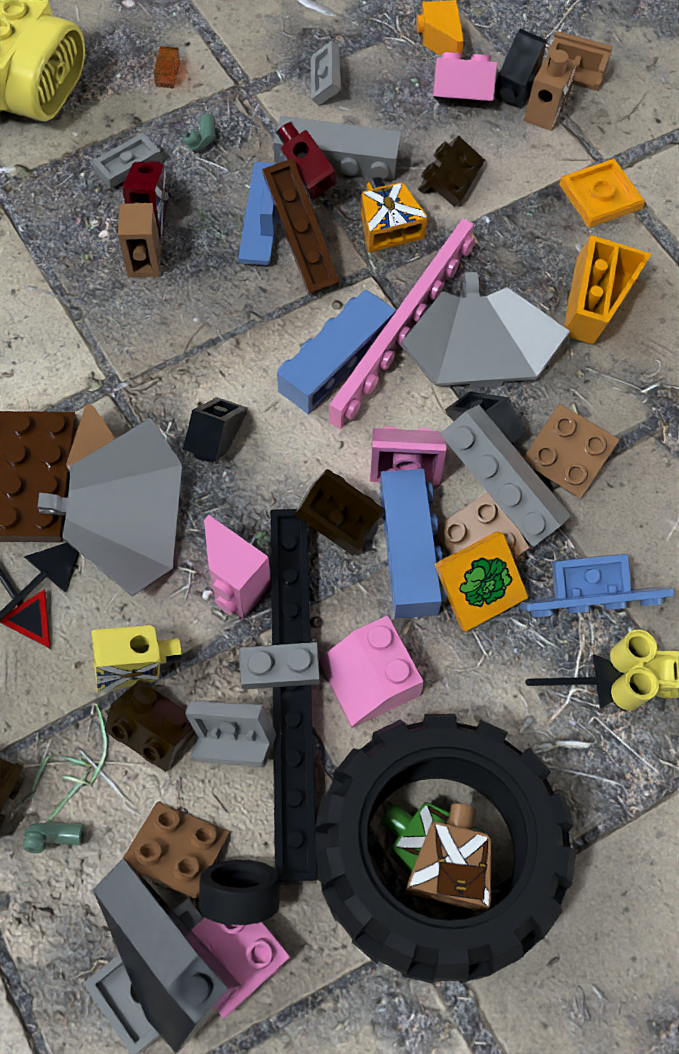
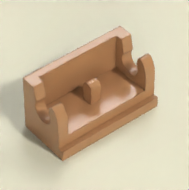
[547,31,613,91]

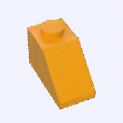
[416,0,463,59]

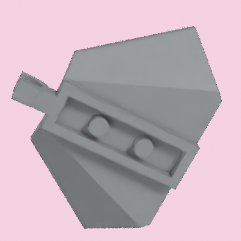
[401,272,570,388]
[38,417,182,597]

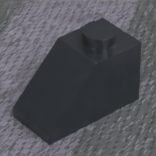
[495,28,547,109]
[445,391,525,445]
[183,397,248,462]

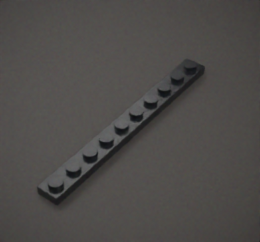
[270,509,317,885]

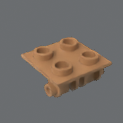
[523,403,620,499]
[437,493,531,565]
[123,802,230,900]

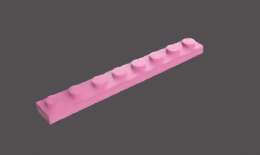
[329,218,475,429]

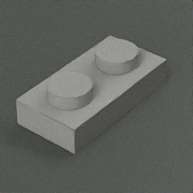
[311,40,341,106]
[92,132,162,188]
[239,642,320,690]

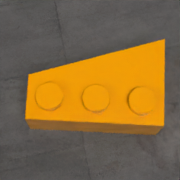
[564,234,652,344]

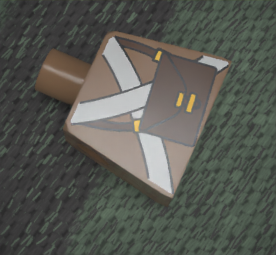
[524,49,577,131]
[405,803,491,913]

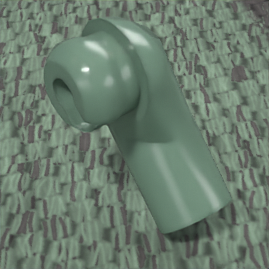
[184,114,215,151]
[23,822,85,854]

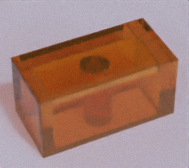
[153,46,180,88]

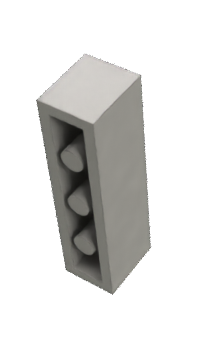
[274,116,401,181]
[440,405,571,547]

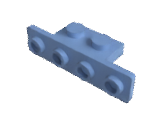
[238,162,281,265]
[520,554,675,617]

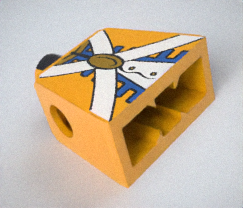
[360,177,427,253]

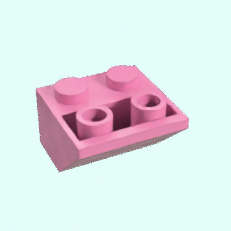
[433,52,497,101]

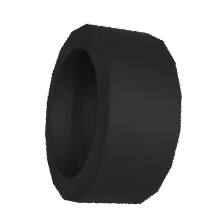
[199,860,280,925]

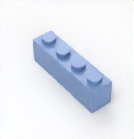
[277,289,396,415]
[380,469,447,619]

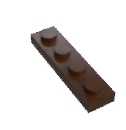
[262,158,339,295]

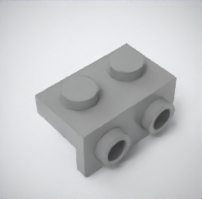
[185,700,277,767]

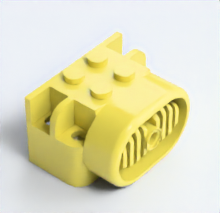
[0,0,85,121]

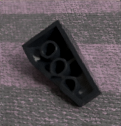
[93,858,240,1054]

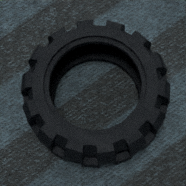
[315,714,576,984]

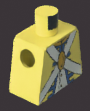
[91,625,182,693]

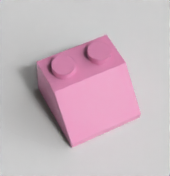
[370,426,446,485]
[204,515,271,619]
[319,615,423,728]

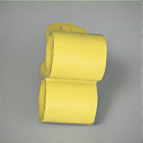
[610,629,679,711]

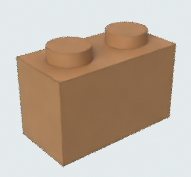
[118,203,161,278]

